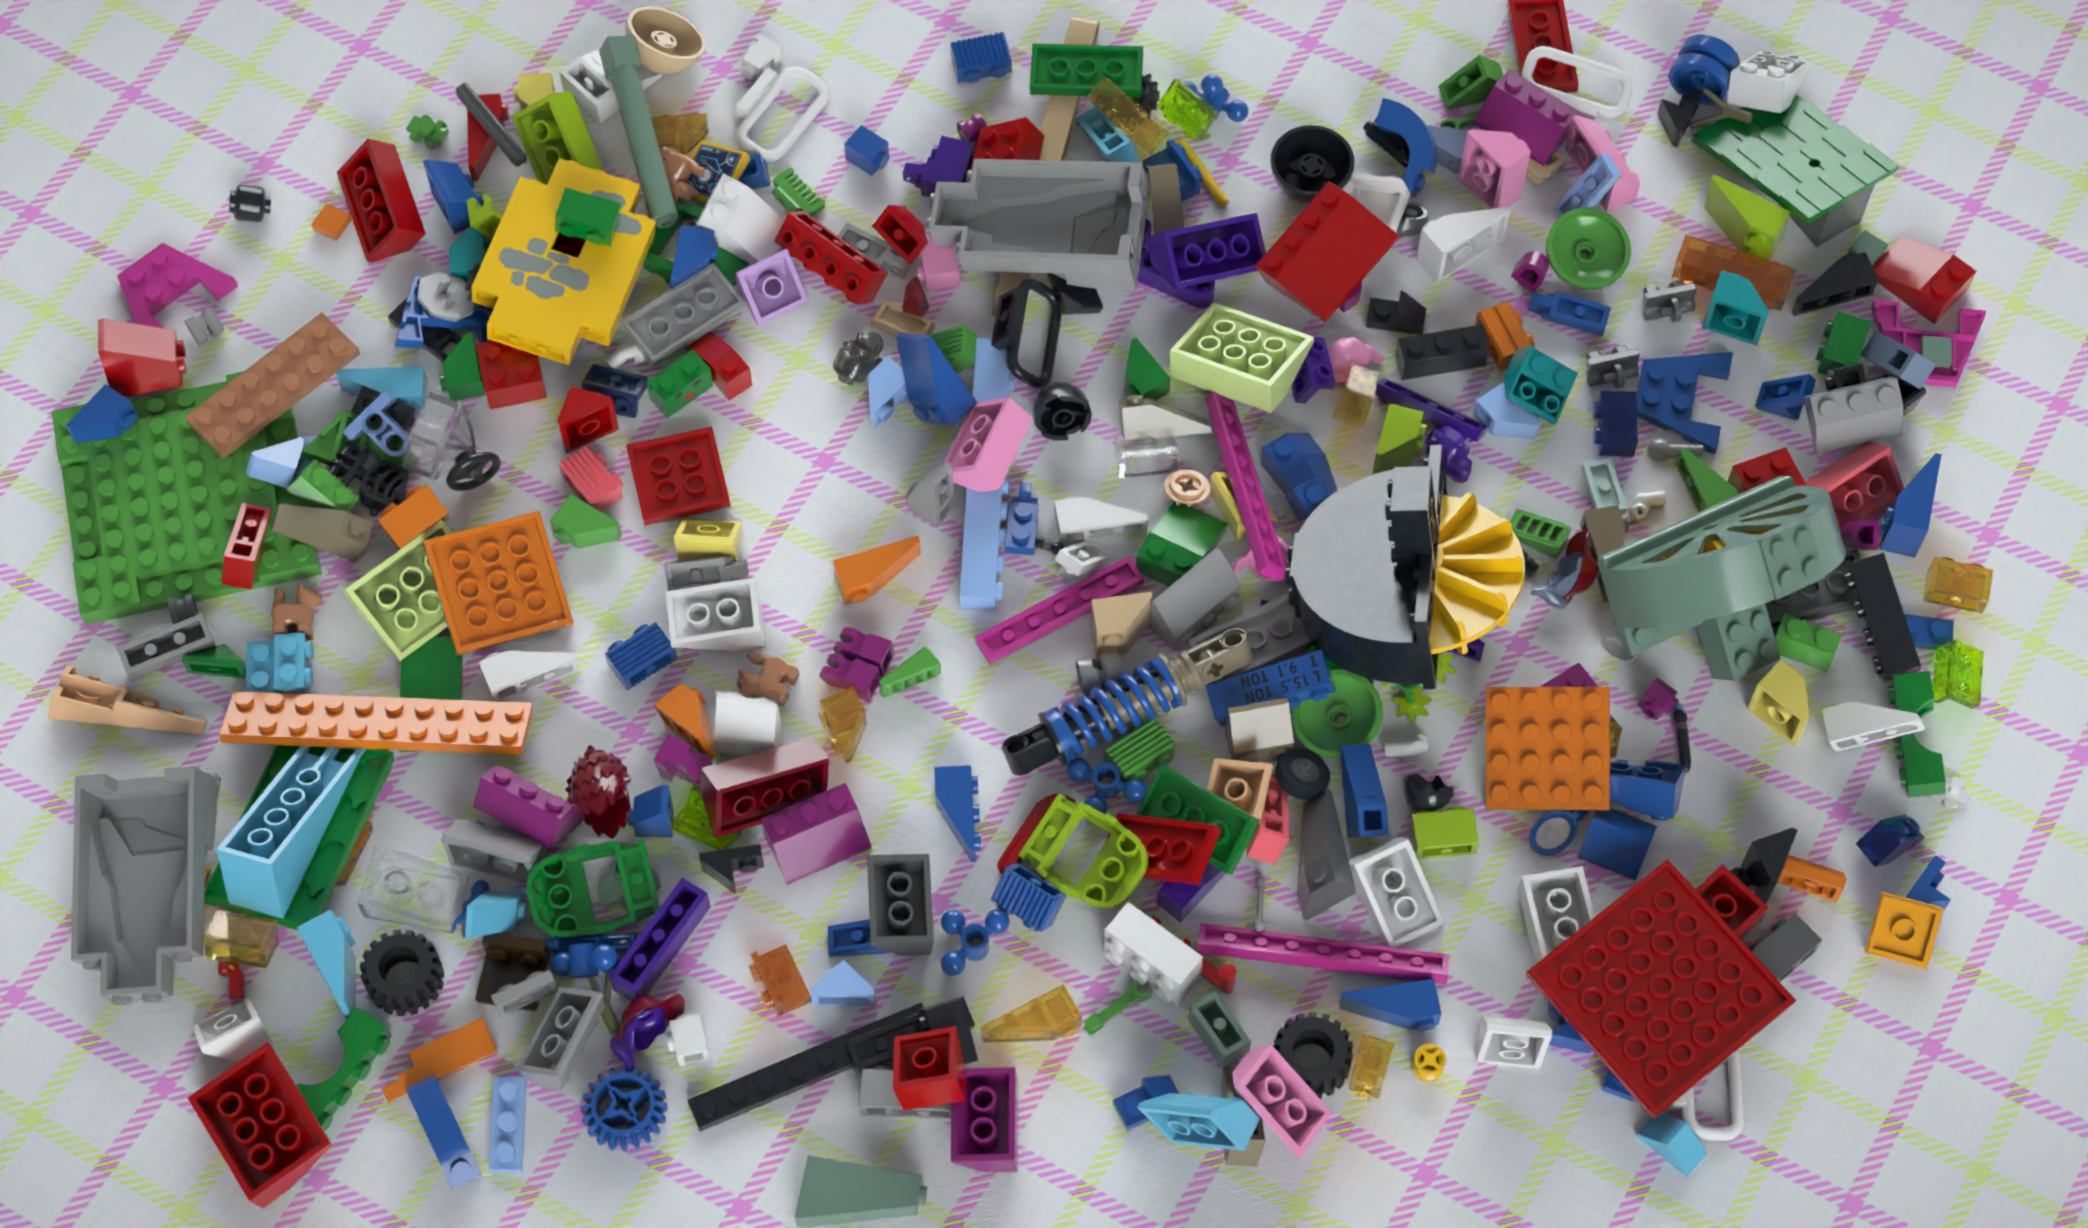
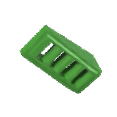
[1510,508,1572,559]
[879,647,941,698]

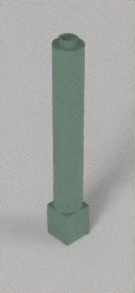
[599,36,678,228]

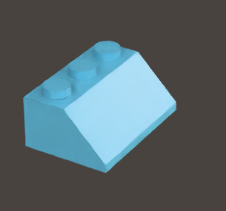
[1138,1092,1260,1151]

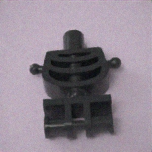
[327,441,410,517]

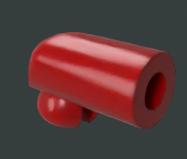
[218,958,245,1000]

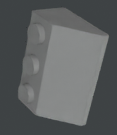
[1803,377,1903,454]
[1150,547,1241,652]
[441,819,549,883]
[517,987,604,1091]

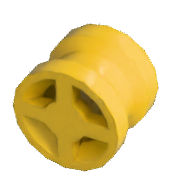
[1412,1044,1446,1082]

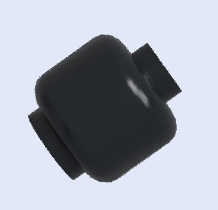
[229,185,271,222]

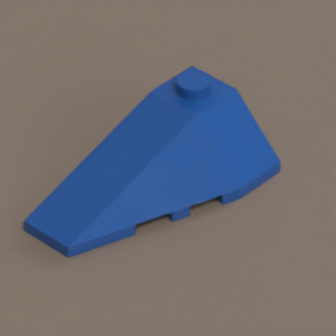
[1261,433,1338,521]
[1610,760,1686,821]

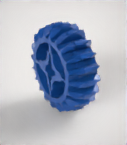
[581,1065,668,1152]

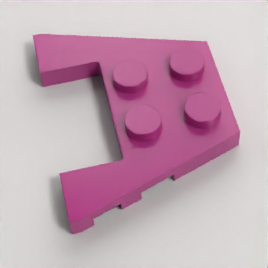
[117,243,238,328]
[1871,299,1986,388]

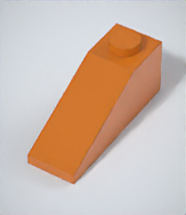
[833,536,921,604]
[653,683,716,760]

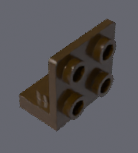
[475,933,551,1012]

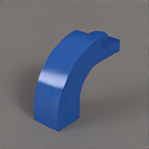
[1375,98,1437,198]
[405,1075,482,1190]

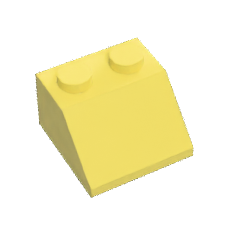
[1747,660,1810,747]

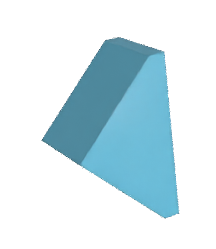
[1636,1113,1707,1177]

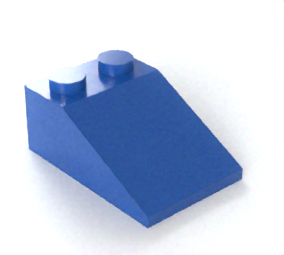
[896,333,977,426]
[1879,453,1942,558]

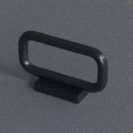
[991,278,1062,389]

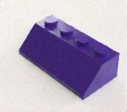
[1146,213,1266,289]

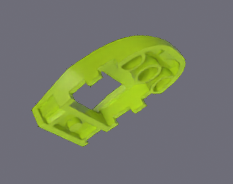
[1019,793,1148,910]

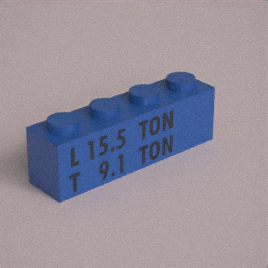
[1206,649,1336,727]

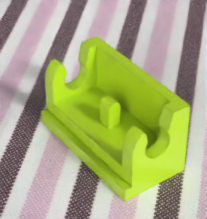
[466,194,503,240]

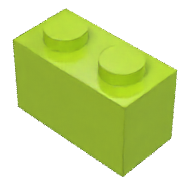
[1410,806,1479,859]

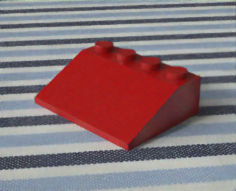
[1255,181,1400,323]
[188,1042,332,1208]

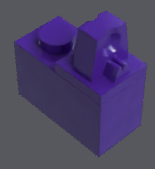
[903,136,974,197]

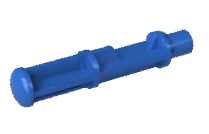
[541,932,637,953]

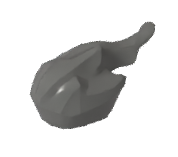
[1397,202,1428,238]

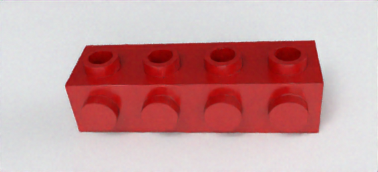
[774,211,888,305]

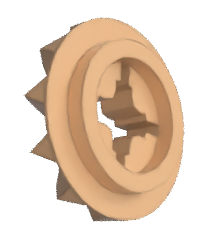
[1164,469,1211,508]

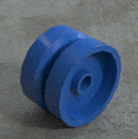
[1668,34,1740,105]

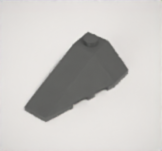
[1297,789,1356,920]

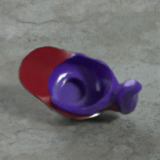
[610,994,685,1072]

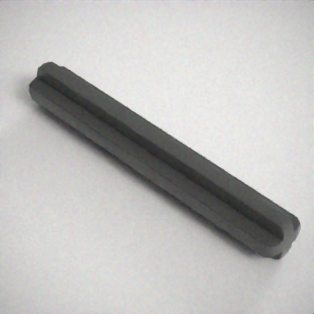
[455,83,527,167]

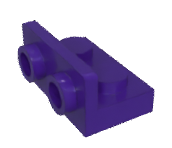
[1291,337,1337,404]

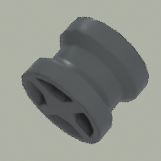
[168,593,198,624]

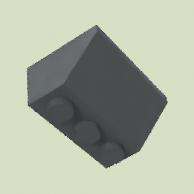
[867,854,934,956]

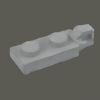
[838,223,909,278]
[664,555,749,591]

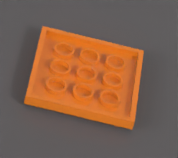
[423,511,574,656]
[1486,687,1610,810]

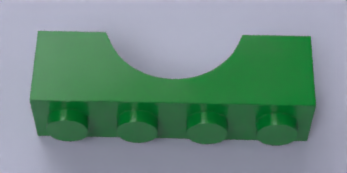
[1887,671,1946,798]
[296,1007,392,1132]

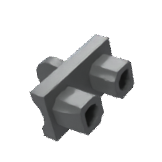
[1643,280,1697,323]
[1586,345,1640,389]

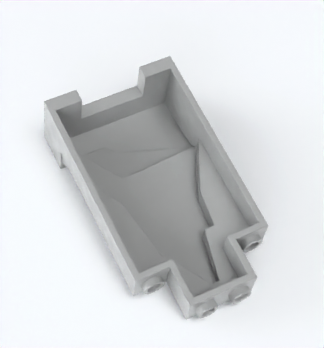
[926,159,1150,291]
[71,766,217,1005]

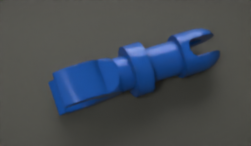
[451,880,489,938]

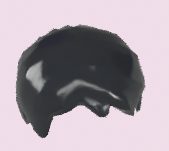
[1403,774,1454,811]

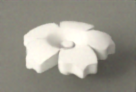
[1932,774,1970,810]

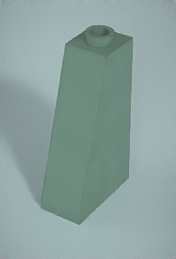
[795,1155,928,1227]

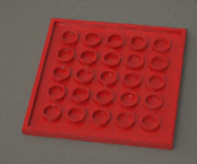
[1526,859,1796,1120]

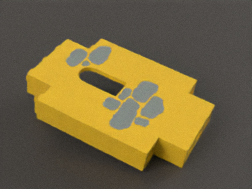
[472,158,656,366]

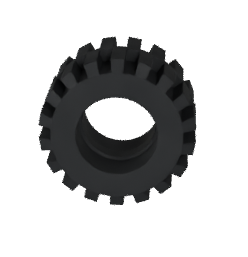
[360,929,444,1016]
[1273,1012,1353,1099]

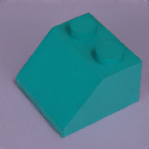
[1702,270,1769,346]

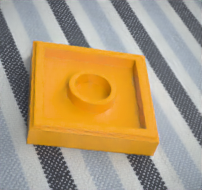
[1864,891,1944,969]

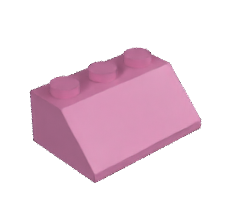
[1565,115,1640,212]
[1458,129,1531,209]
[942,397,1033,492]
[1232,1043,1332,1158]

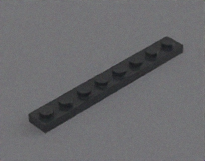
[687,1002,924,1132]

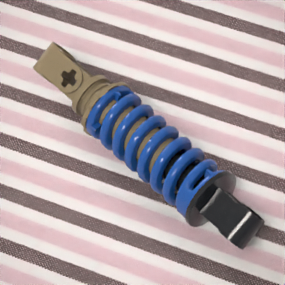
[1002,628,1253,776]

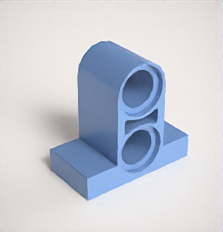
[342,391,412,456]

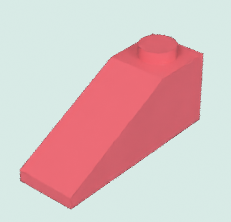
[1246,774,1289,865]

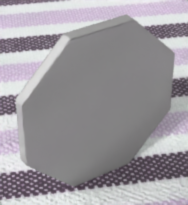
[417,272,474,322]

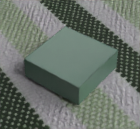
[1847,230,1888,266]
[1920,336,1952,368]

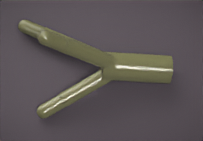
[1689,88,1753,128]
[565,972,621,1034]

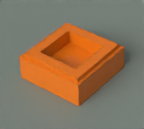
[311,203,352,241]

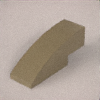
[1148,163,1184,234]

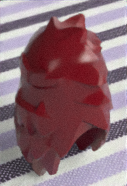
[565,745,631,839]

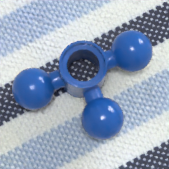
[1176,74,1249,122]
[1066,758,1147,814]
[941,909,1010,976]
[551,943,620,978]

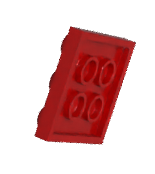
[626,426,731,526]

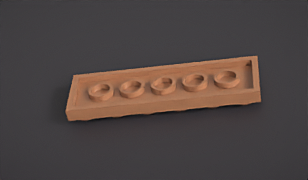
[184,313,360,459]

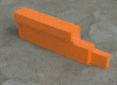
[382,1017,498,1103]

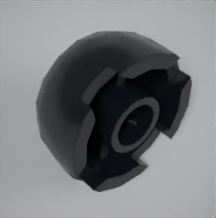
[1032,382,1092,441]

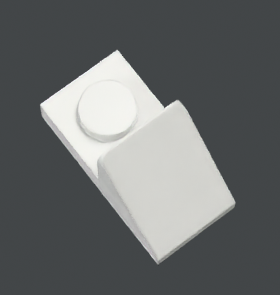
[1054,541,1108,585]

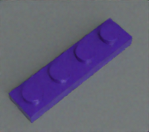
[1373,378,1488,442]

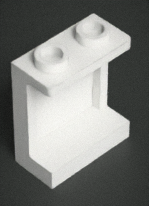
[1350,172,1410,252]

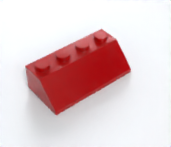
[336,139,426,263]

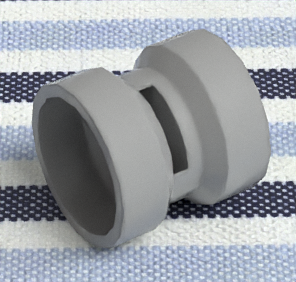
[184,307,225,345]

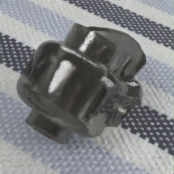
[833,332,884,385]

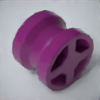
[956,113,987,145]

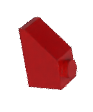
[872,205,928,264]

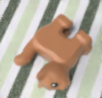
[661,146,705,203]
[271,582,322,640]
[737,651,800,707]

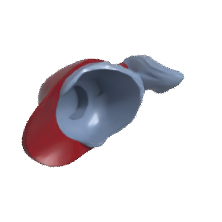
[1531,531,1599,608]

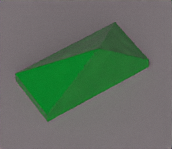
[182,644,246,679]

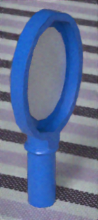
[1529,810,1591,856]

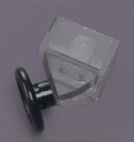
[402,391,501,491]

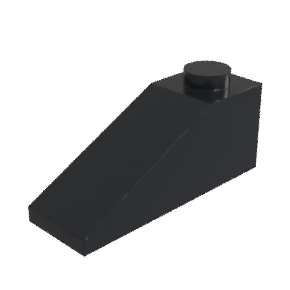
[1792,252,1879,316]

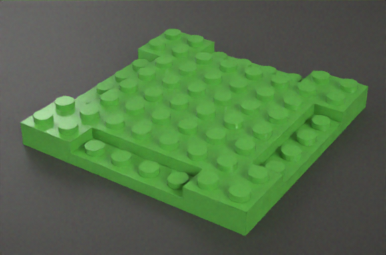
[51,371,322,625]

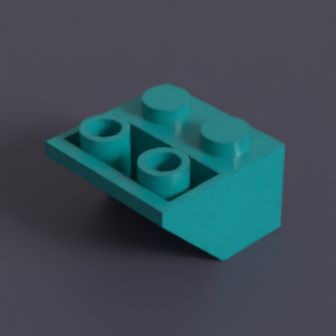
[1504,346,1578,425]

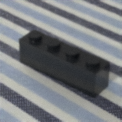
[1844,552,1921,681]

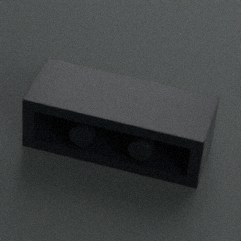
[1395,324,1489,380]

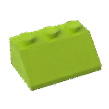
[512,91,603,185]

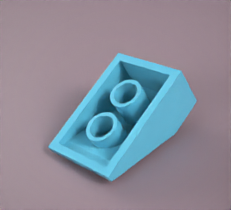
[296,909,356,1019]

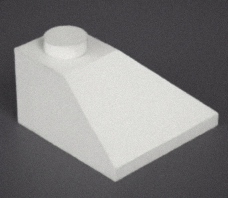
[192,996,275,1062]

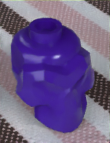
[1425,425,1472,483]

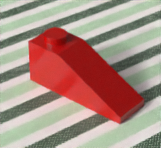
[467,93,509,181]
[684,331,752,401]
[221,503,272,590]

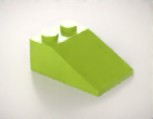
[1704,174,1790,266]

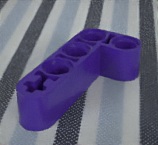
[1138,218,1215,308]

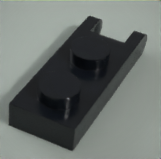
[388,297,462,362]

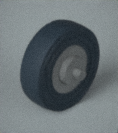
[1275,749,1330,800]

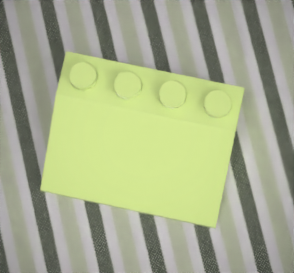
[1170,302,1314,413]
[343,520,452,661]

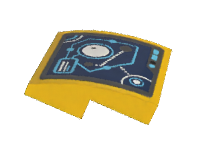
[686,141,750,204]

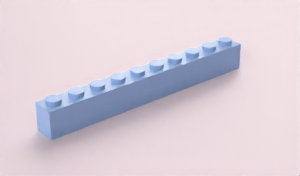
[959,338,1015,611]

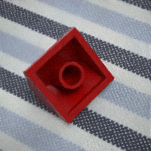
[557,386,619,454]

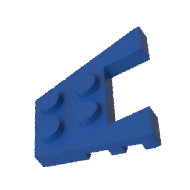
[395,275,489,349]
[1633,352,1733,454]

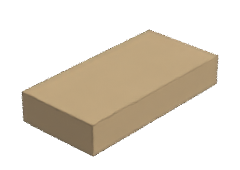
[871,299,935,337]

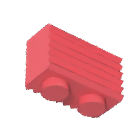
[559,445,624,512]

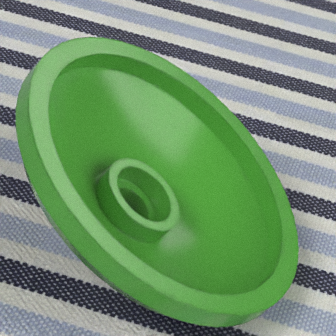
[1546,208,1631,290]
[1292,669,1383,759]

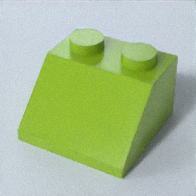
[1372,404,1427,474]

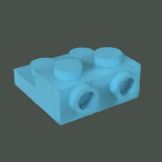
[246,633,314,694]

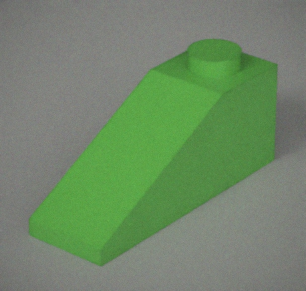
[1675,448,1739,512]

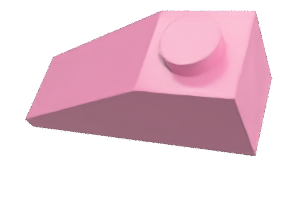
[916,234,960,292]

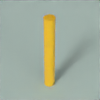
[1177,139,1230,207]

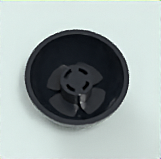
[1271,125,1355,202]

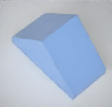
[246,437,304,488]
[811,959,876,1006]

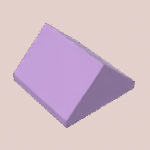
[735,249,809,325]

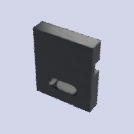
[1047,273,1103,315]

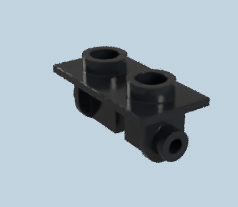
[1363,115,1410,168]
[351,386,416,431]

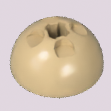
[625,7,706,74]

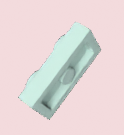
[1581,458,1627,514]

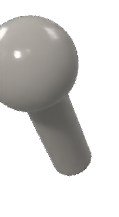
[1647,438,1704,461]

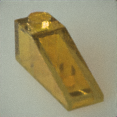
[1086,75,1169,155]
[980,984,1082,1043]

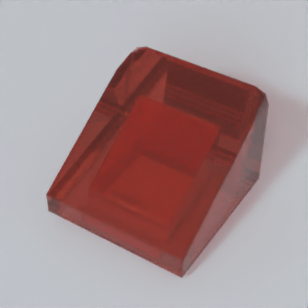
[902,276,929,316]

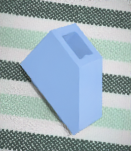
[868,356,908,428]
[1473,382,1541,440]

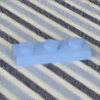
[1553,154,1621,218]
[489,1077,527,1173]

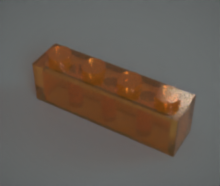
[1672,235,1796,311]

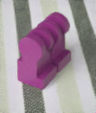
[819,627,894,703]
[653,734,713,794]

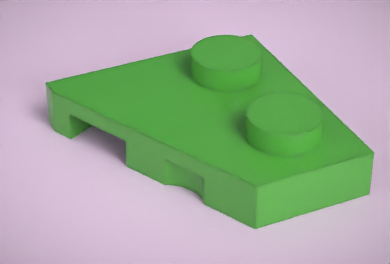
[301,410,371,465]

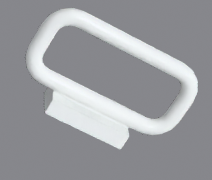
[1521,46,1633,120]
[734,67,829,162]
[1665,1050,1744,1141]

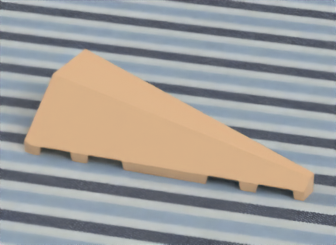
[47,664,207,735]

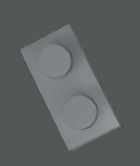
[491,970,558,1017]

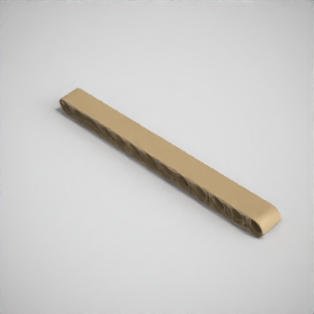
[992,16,1100,317]

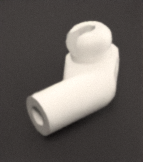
[605,343,646,369]
[1628,491,1666,520]
[1385,733,1429,757]

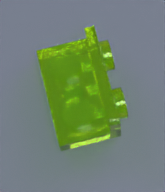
[1156,79,1219,141]
[1932,639,1984,709]
[671,787,742,850]

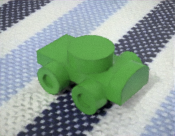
[406,115,449,149]

